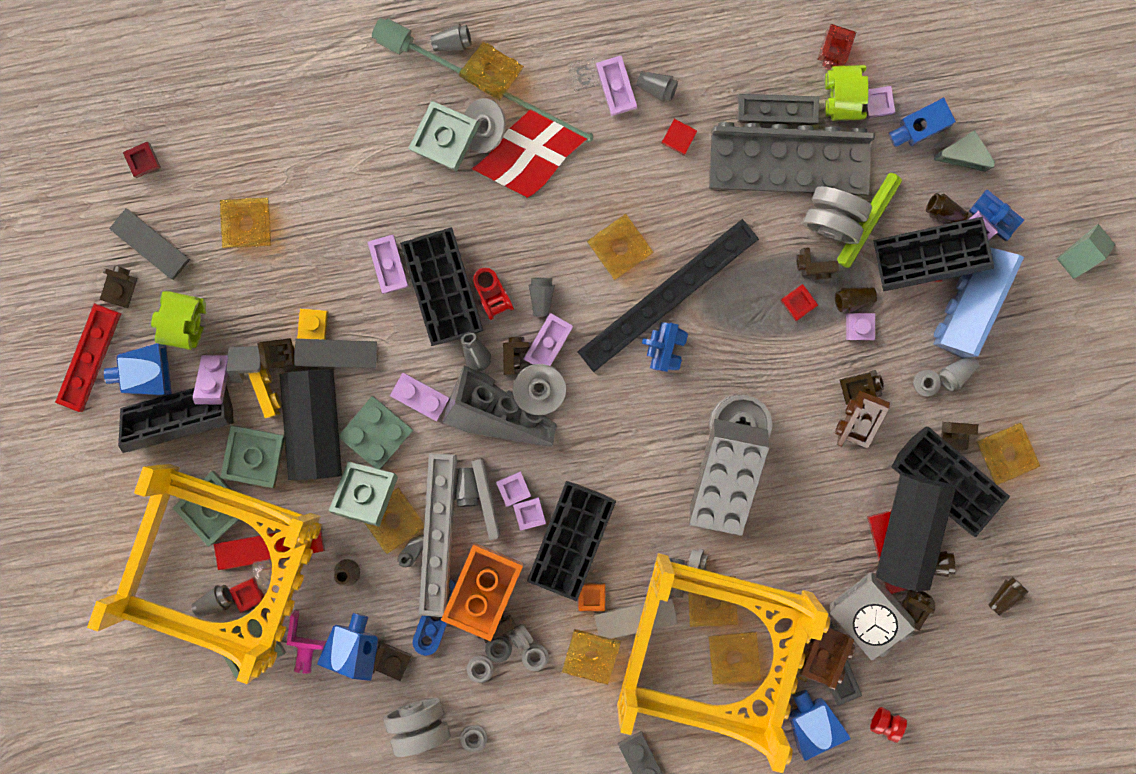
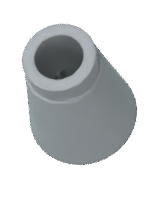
[938,357,980,392]

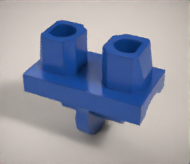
[968,189,1024,241]
[642,322,688,372]

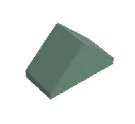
[934,130,995,172]
[1056,224,1115,279]

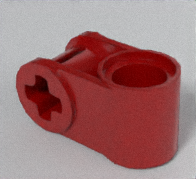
[473,267,514,321]

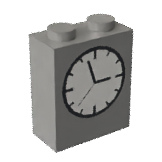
[829,572,915,661]

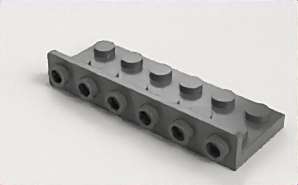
[709,122,875,196]

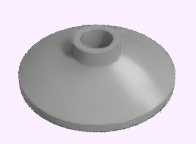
[464,98,506,153]
[513,364,566,415]

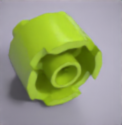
[825,65,868,121]
[151,291,206,350]

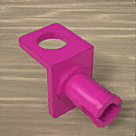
[286,610,327,674]

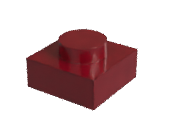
[123,142,161,178]

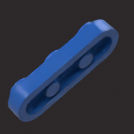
[412,578,456,656]

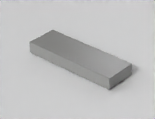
[472,458,501,540]
[594,597,678,641]

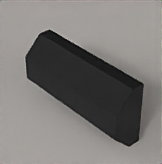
[873,216,994,292]
[400,227,483,346]
[279,369,342,480]
[118,386,234,453]
[892,427,1010,537]
[876,473,956,591]
[527,481,616,601]

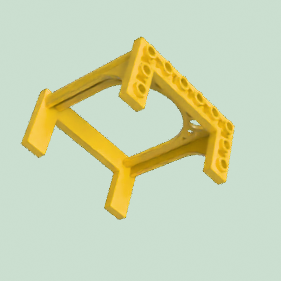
[87,464,322,684]
[617,553,830,773]

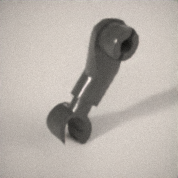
[397,534,424,567]

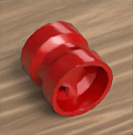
[870,707,907,743]

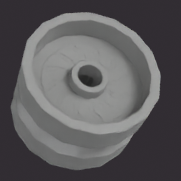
[802,186,872,244]
[709,395,772,437]
[383,698,451,757]

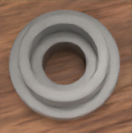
[913,370,941,396]
[688,549,708,570]
[509,624,533,650]
[522,644,549,671]
[467,655,494,683]
[460,725,487,752]

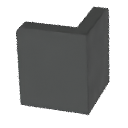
[227,346,261,383]

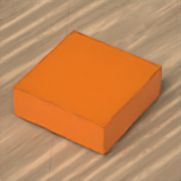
[578,583,605,611]

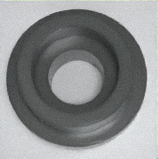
[485,635,512,662]

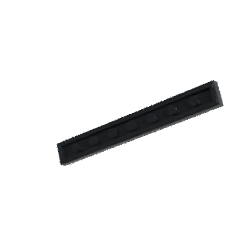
[577,218,759,373]

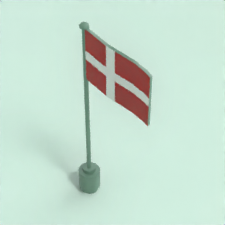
[372,18,594,198]

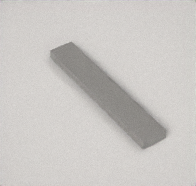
[419,453,457,617]

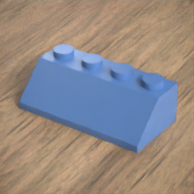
[933,247,1024,358]

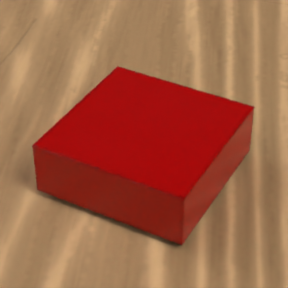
[661,118,697,156]
[780,284,818,321]
[229,576,264,613]

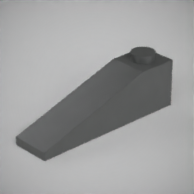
[443,365,557,447]

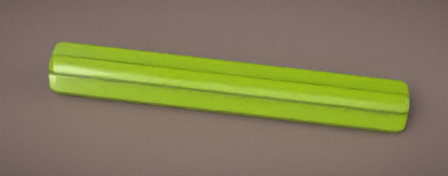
[837,173,902,268]

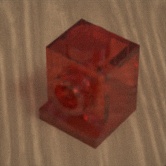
[817,24,857,69]

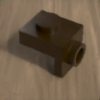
[796,247,839,280]
[901,590,935,631]

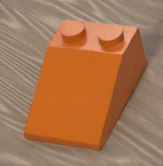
[441,542,523,641]

